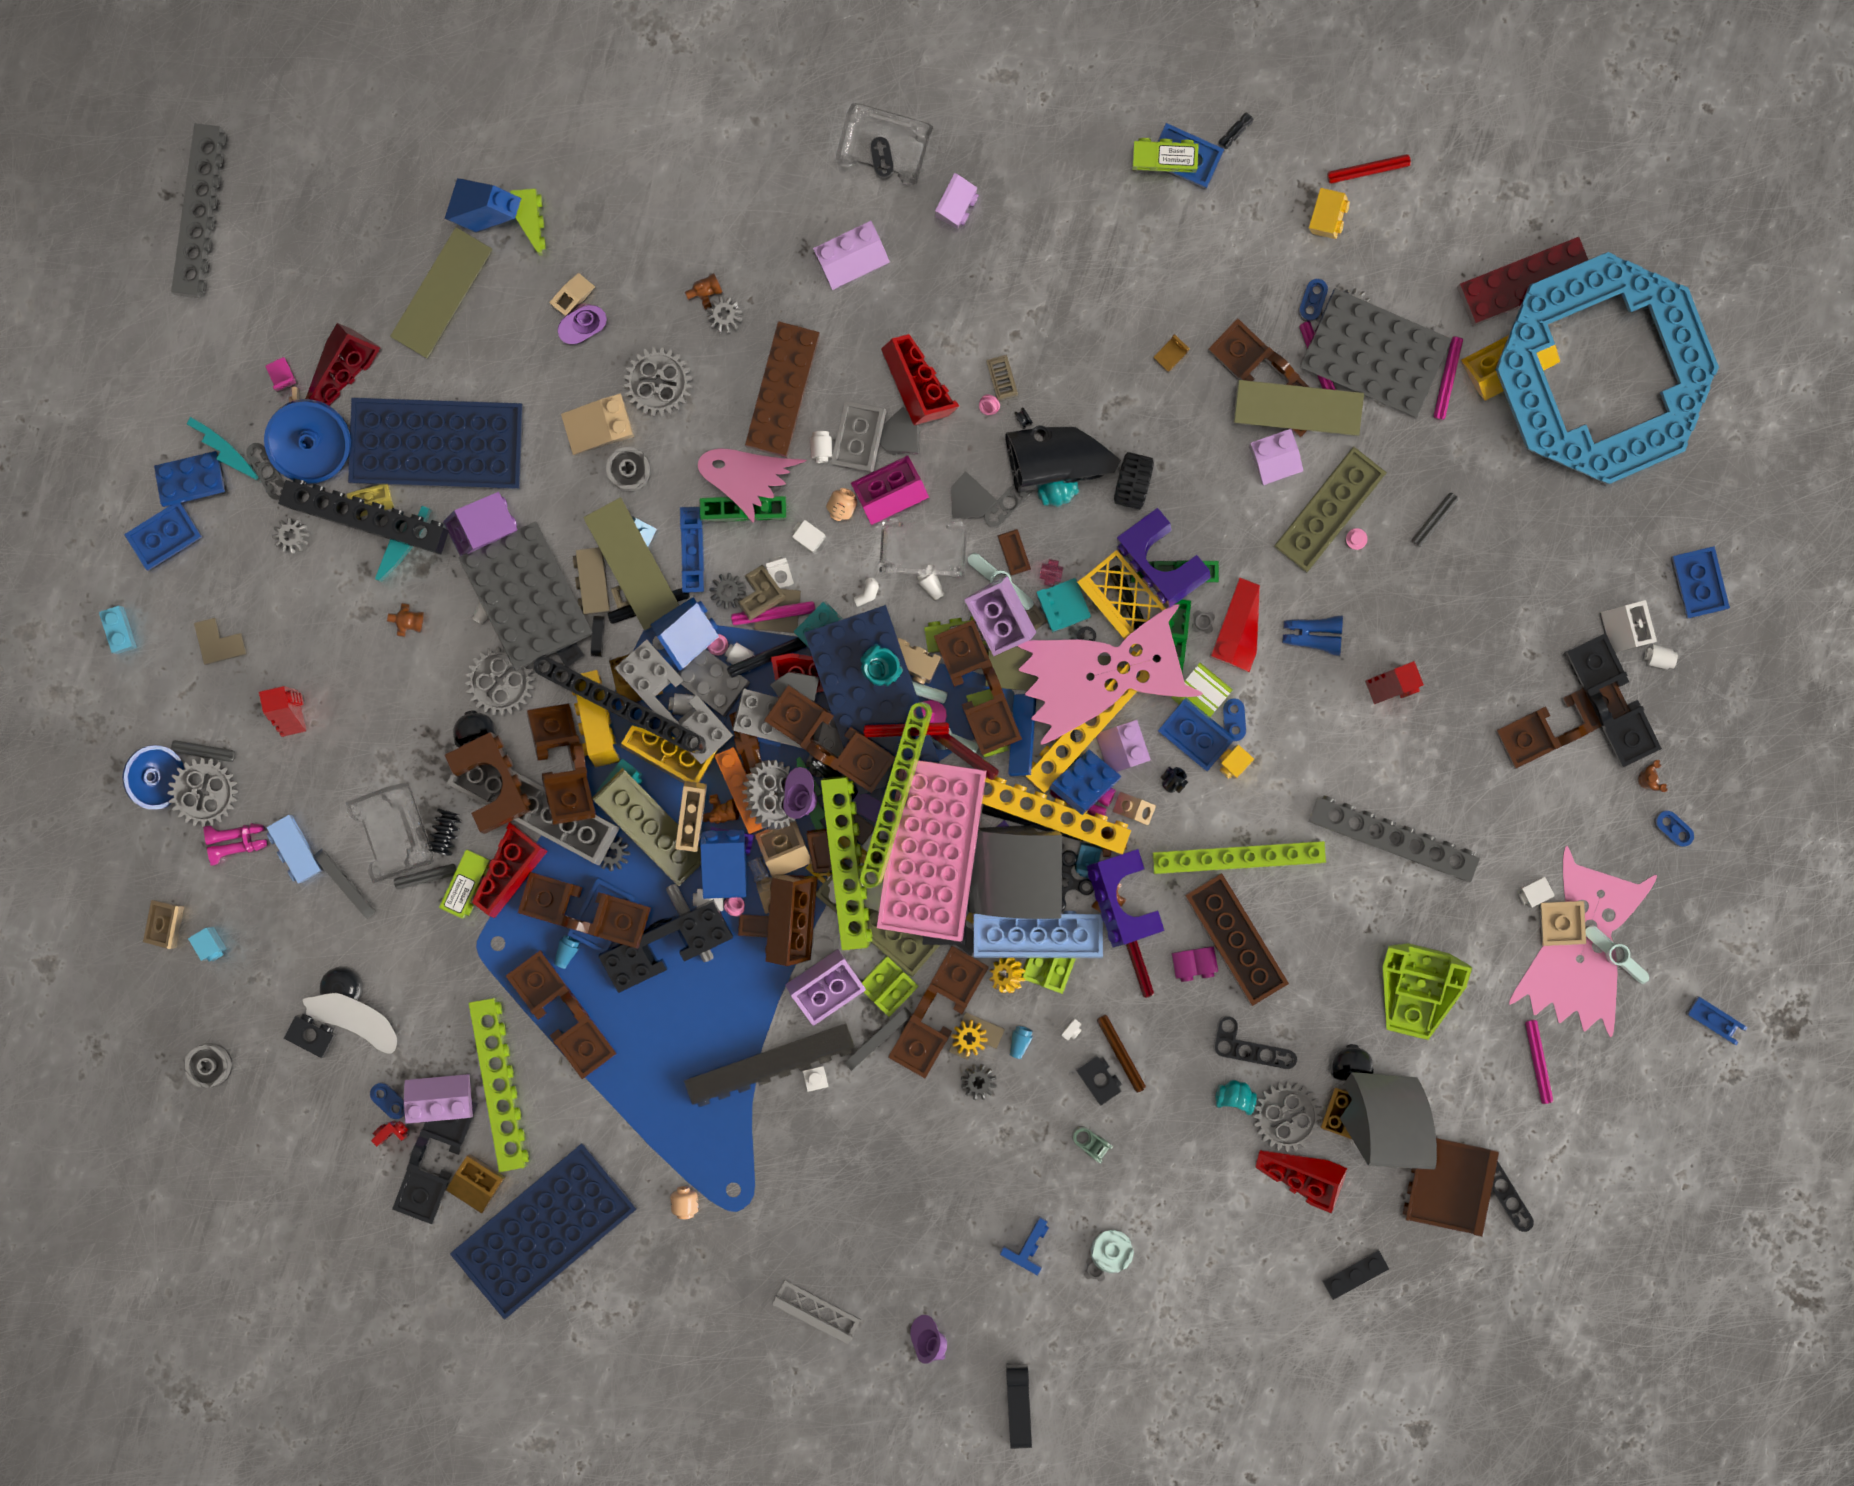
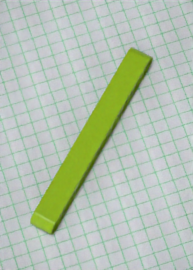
[860,702,932,888]

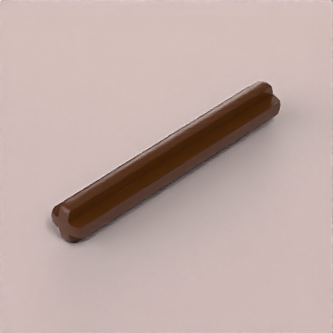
[1097,1015,1146,1093]

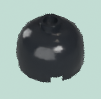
[453,710,497,747]
[320,967,363,1001]
[1331,1044,1374,1081]

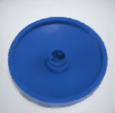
[264,399,351,484]

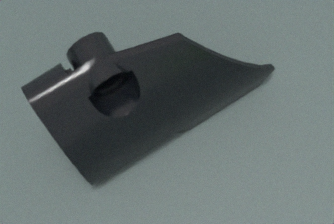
[1005,425,1121,492]

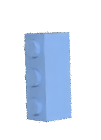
[266,815,323,883]

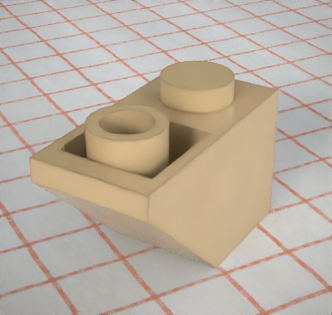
[549,273,595,317]

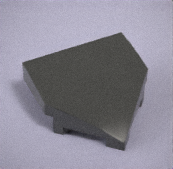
[879,407,921,455]
[951,471,997,519]
[770,671,819,702]

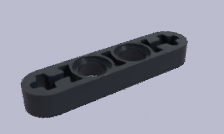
[1492,1162,1534,1232]

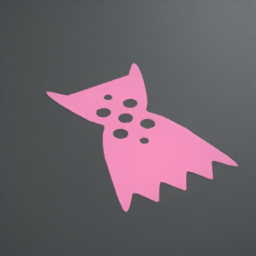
[1018,605,1203,745]
[1509,846,1657,1037]

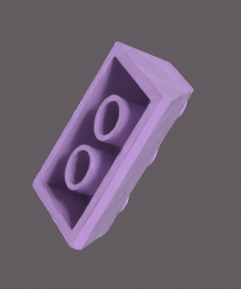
[813,221,890,290]
[964,576,1036,656]
[785,949,866,1026]
[404,1074,473,1124]

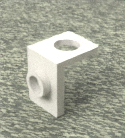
[765,556,794,588]

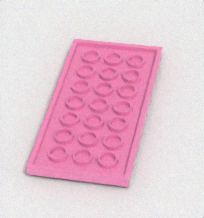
[877,758,987,942]

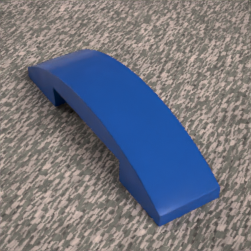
[680,507,704,593]

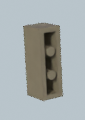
[573,547,611,615]

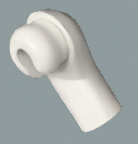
[853,577,879,607]

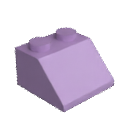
[935,173,979,229]
[1249,429,1303,485]
[1096,720,1151,772]

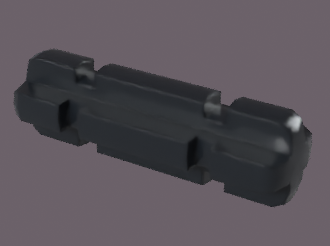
[1219,112,1254,149]

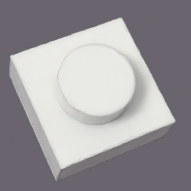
[1061,1018,1082,1040]
[803,1066,829,1092]

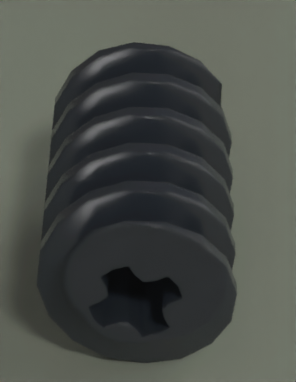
[427,808,462,856]

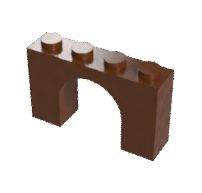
[445,732,531,834]

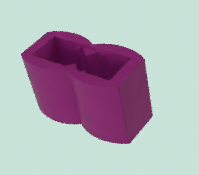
[1172,946,1218,982]

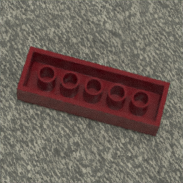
[1457,237,1588,326]

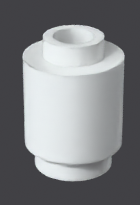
[810,431,832,463]
[725,643,754,672]
[1644,644,1678,670]
[669,693,695,716]

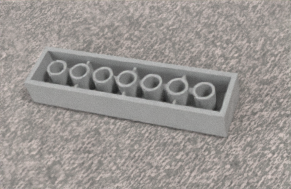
[446,765,620,866]

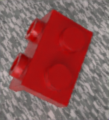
[371,1120,409,1147]

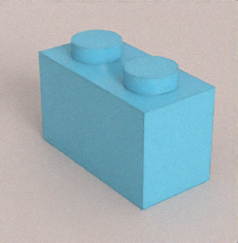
[99,606,137,654]
[188,927,227,962]

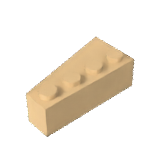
[897,637,941,685]

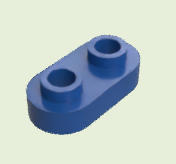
[1299,279,1328,321]
[1223,699,1246,741]
[1655,811,1694,847]
[370,1083,405,1119]

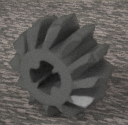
[709,573,746,610]
[601,837,631,871]
[961,1064,997,1100]

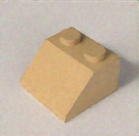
[755,821,812,877]

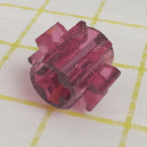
[1040,559,1063,586]

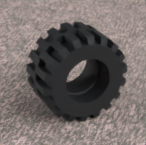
[1114,452,1154,510]

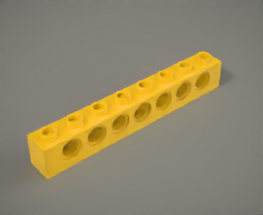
[1024,649,1150,794]
[982,777,1131,854]

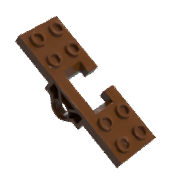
[1208,318,1309,438]
[934,620,1022,756]
[1496,682,1630,769]
[764,684,896,793]
[527,703,596,825]
[518,872,651,949]
[888,946,989,1078]
[506,950,617,1079]

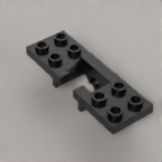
[1566,633,1662,768]
[598,899,733,993]
[392,1101,479,1224]

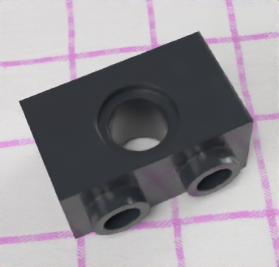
[283,1013,337,1058]
[1075,1055,1122,1106]

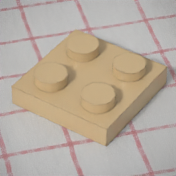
[1540,901,1586,946]

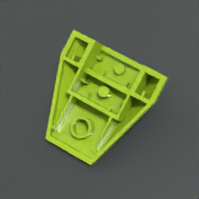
[1383,943,1472,1040]

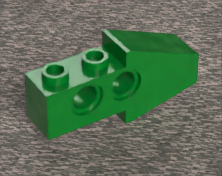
[699,496,786,522]

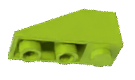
[510,189,546,256]

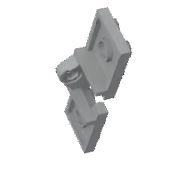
[615,640,733,764]
[732,689,844,757]

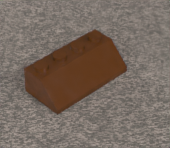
[765,875,817,966]

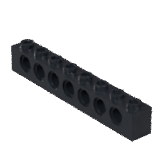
[278,478,449,555]

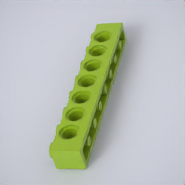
[821,776,873,950]
[1152,841,1326,874]
[469,998,529,1172]

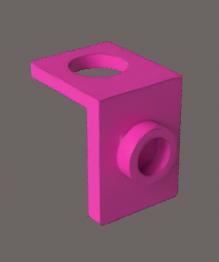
[265,357,297,392]

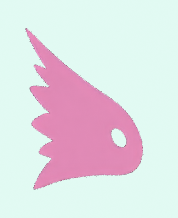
[698,449,807,523]

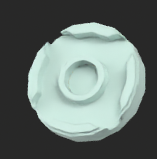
[1090,1230,1134,1273]

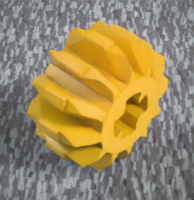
[989,958,1026,993]
[951,1020,988,1056]

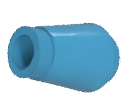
[554,935,580,969]
[1009,1025,1033,1059]

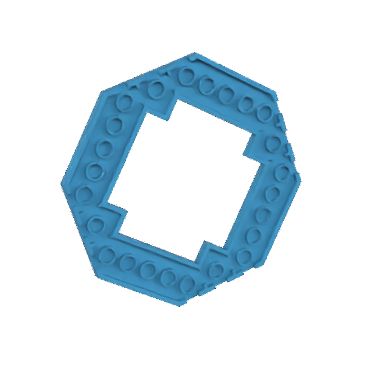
[1495,252,1719,484]

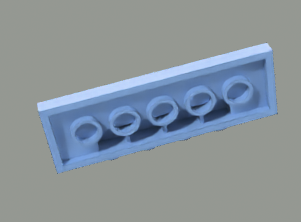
[974,911,1103,958]

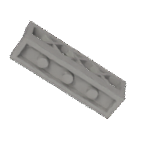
[772,1280,861,1344]

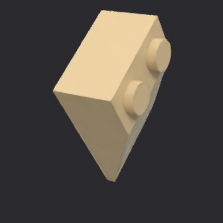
[561,393,634,455]

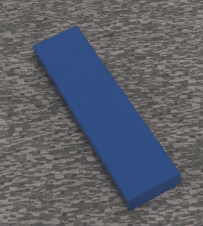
[1008,694,1036,776]

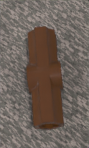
[729,711,762,774]

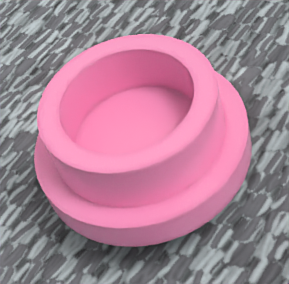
[979,394,1000,415]
[1346,528,1368,550]
[707,634,728,656]
[723,897,745,916]

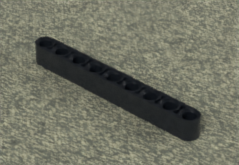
[534,656,706,754]

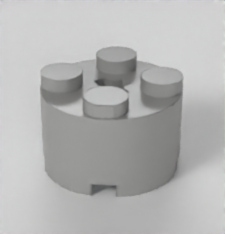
[606,446,651,492]
[185,1044,232,1088]

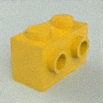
[1309,188,1350,239]
[1218,744,1254,779]

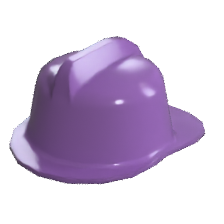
[558,303,607,344]
[783,767,817,819]
[910,1315,947,1364]

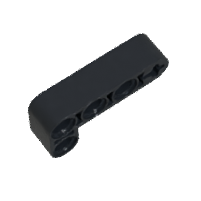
[1213,1016,1297,1069]
[1006,1364,1032,1449]

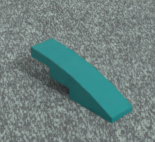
[187,417,259,481]
[375,506,432,582]

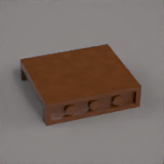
[1403,1138,1500,1237]

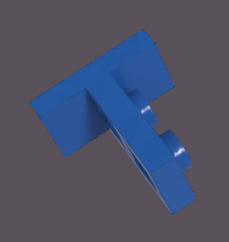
[1000,1216,1049,1276]

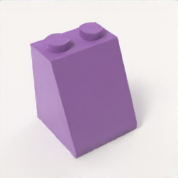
[443,492,517,556]

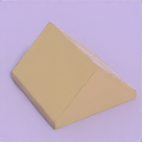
[143,900,184,949]

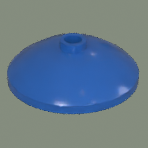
[122,745,185,810]

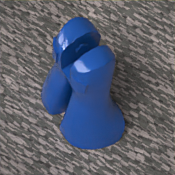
[1282,615,1343,656]

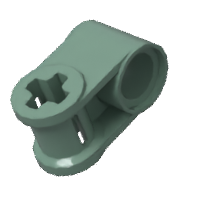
[1072,1126,1113,1164]

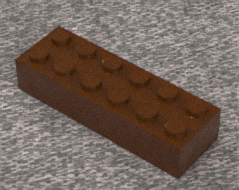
[745,321,820,458]
[1184,873,1289,1006]

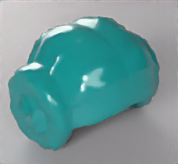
[1037,481,1079,507]
[861,644,903,686]
[1215,1080,1257,1115]

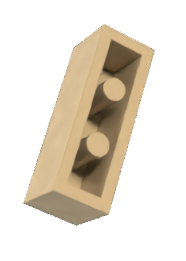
[675,781,707,852]

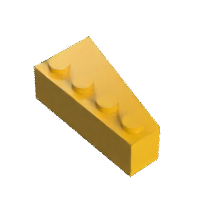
[572,670,620,768]
[621,725,717,784]

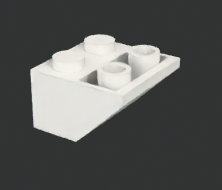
[1600,600,1657,653]

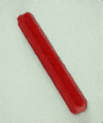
[1327,154,1411,183]
[864,722,949,737]

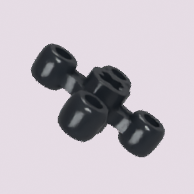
[1062,850,1094,912]

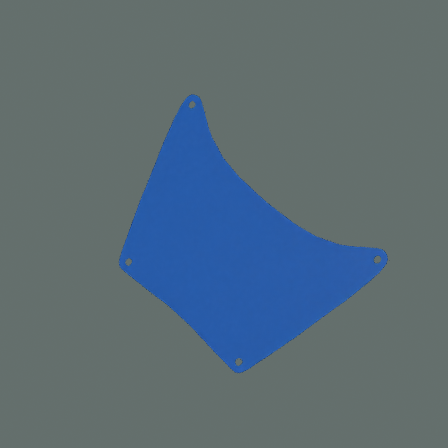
[476,625,1015,1212]

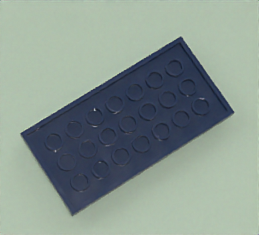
[348,398,523,489]
[804,604,940,795]
[450,1143,637,1320]

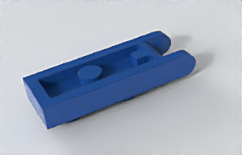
[1687,996,1748,1045]

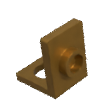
[1153,334,1190,372]

